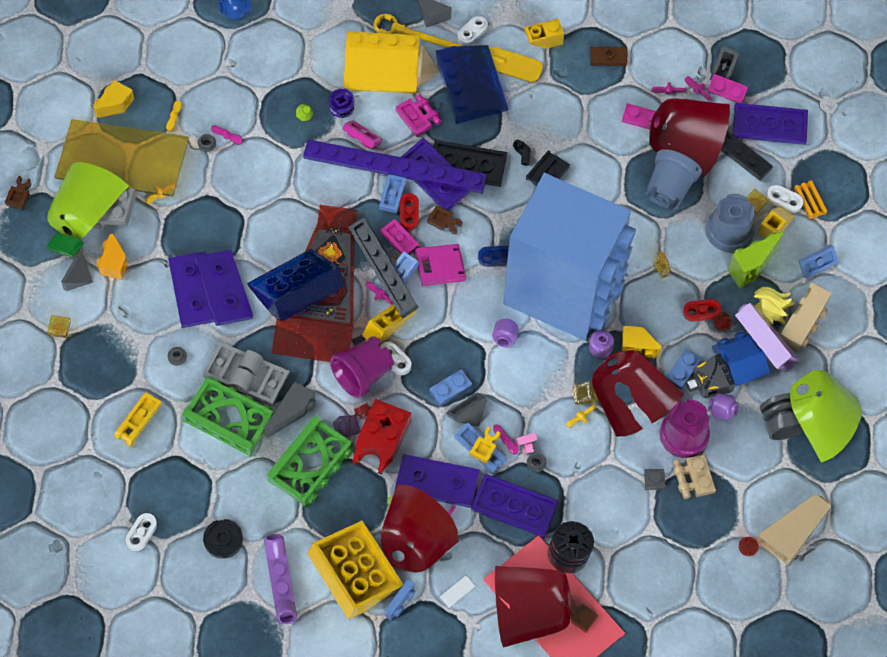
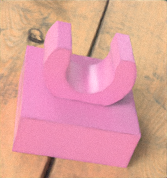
[514,433,537,454]

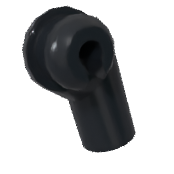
[513,139,531,166]

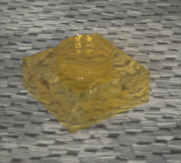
[747,189,769,215]
[654,252,670,278]
[47,315,71,338]

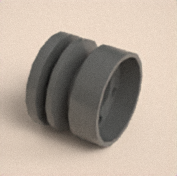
[760,393,804,441]

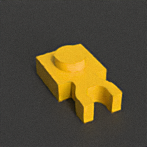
[469,426,501,464]

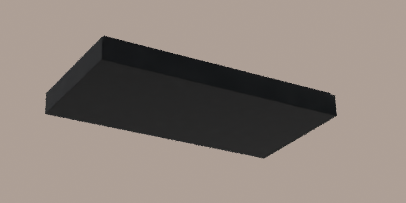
[433,140,508,187]

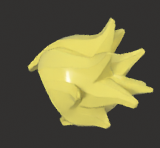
[754,287,794,325]

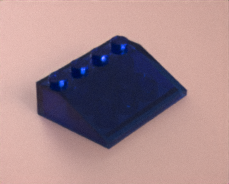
[435,45,508,124]
[247,249,345,321]

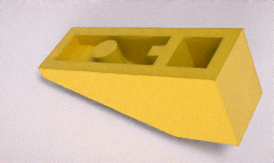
[362,304,417,345]

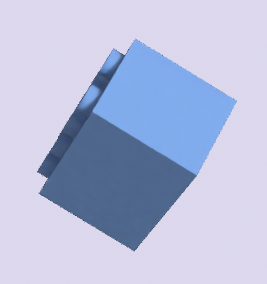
[503,173,636,341]

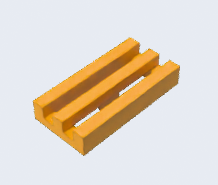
[794,180,827,220]

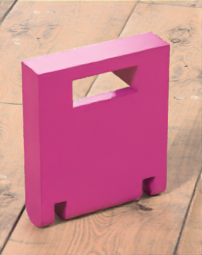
[415,244,467,286]

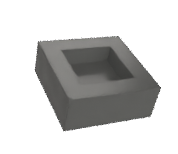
[644,469,666,490]

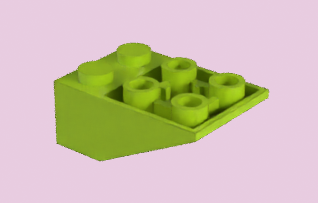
[728,231,783,289]

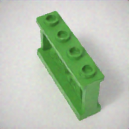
[182,377,274,457]
[267,415,353,507]

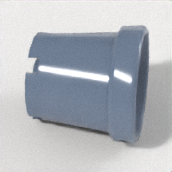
[645,149,702,210]
[706,194,755,252]

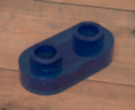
[478,246,509,267]

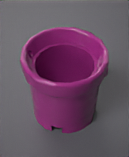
[330,336,394,398]
[659,399,710,458]

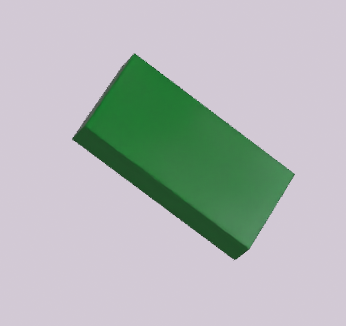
[46,233,84,258]

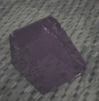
[333,415,361,438]

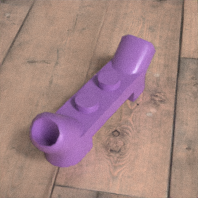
[264,534,297,624]

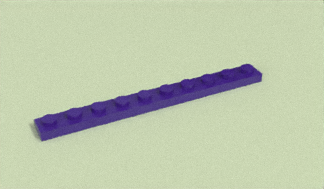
[303,139,487,194]

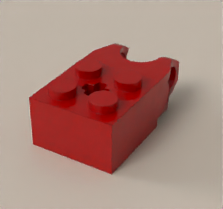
[352,399,411,475]

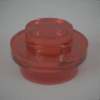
[713,312,731,331]
[353,403,371,419]
[738,537,759,556]

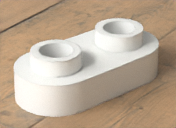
[457,16,488,47]
[767,185,803,213]
[380,342,411,375]
[126,513,157,551]

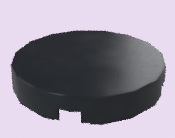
[203,519,243,559]

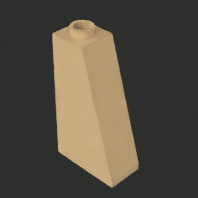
[756,494,832,565]

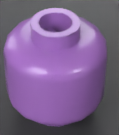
[492,318,519,347]
[589,330,614,358]
[708,393,739,421]

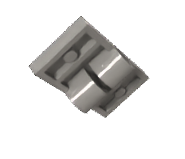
[60,189,137,229]
[203,342,290,406]

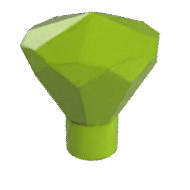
[296,104,313,121]

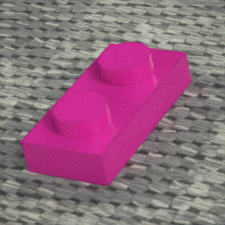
[707,74,748,103]
[622,103,660,130]
[342,120,383,148]
[380,219,419,255]

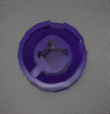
[329,89,354,118]

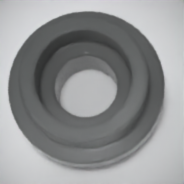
[198,134,216,152]
[167,347,187,366]
[527,453,546,472]

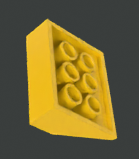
[344,31,420,94]
[307,521,404,620]

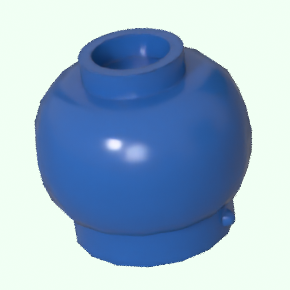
[218,0,251,20]

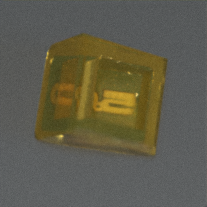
[573,381,598,405]

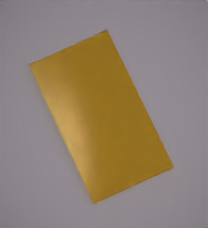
[55,119,189,197]

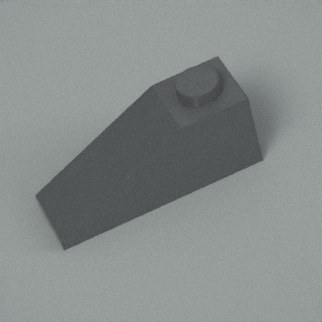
[264,382,316,438]

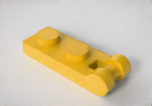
[114,392,162,447]

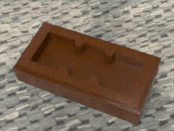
[590,47,627,66]

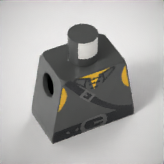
[686,353,736,398]

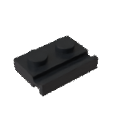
[526,150,570,186]

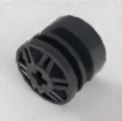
[547,521,594,573]

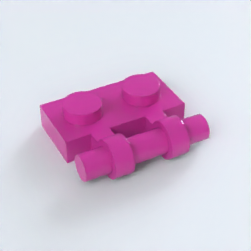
[395,94,442,137]

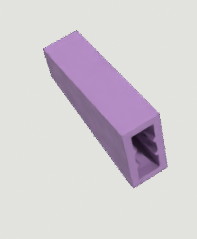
[735,303,801,373]

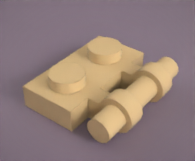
[672,454,716,499]

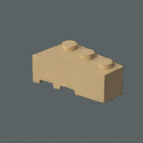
[780,282,832,353]

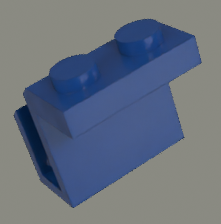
[712,332,771,386]

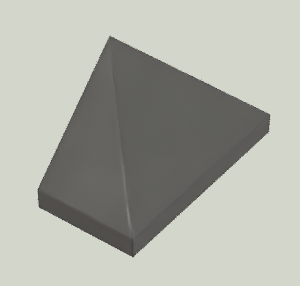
[61,250,93,291]
[446,392,487,426]

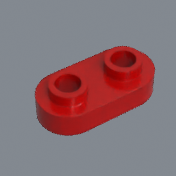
[400,193,419,230]
[683,299,721,322]

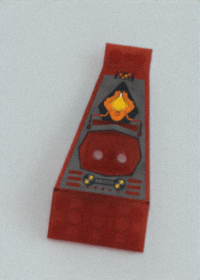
[271,205,358,362]

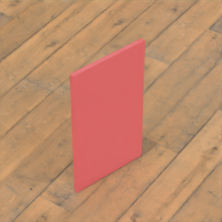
[483,536,625,657]

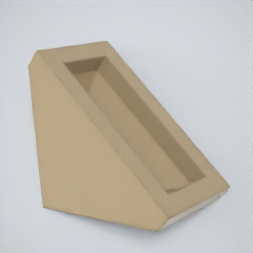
[417,46,439,87]

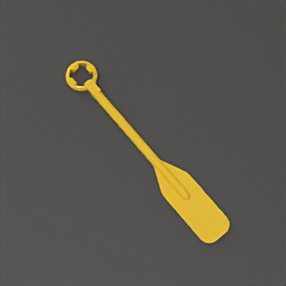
[373,14,543,82]

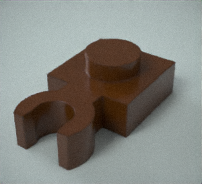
[5,176,32,210]
[427,205,462,234]
[561,598,598,633]

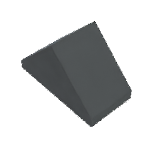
[417,0,452,27]
[710,46,740,80]

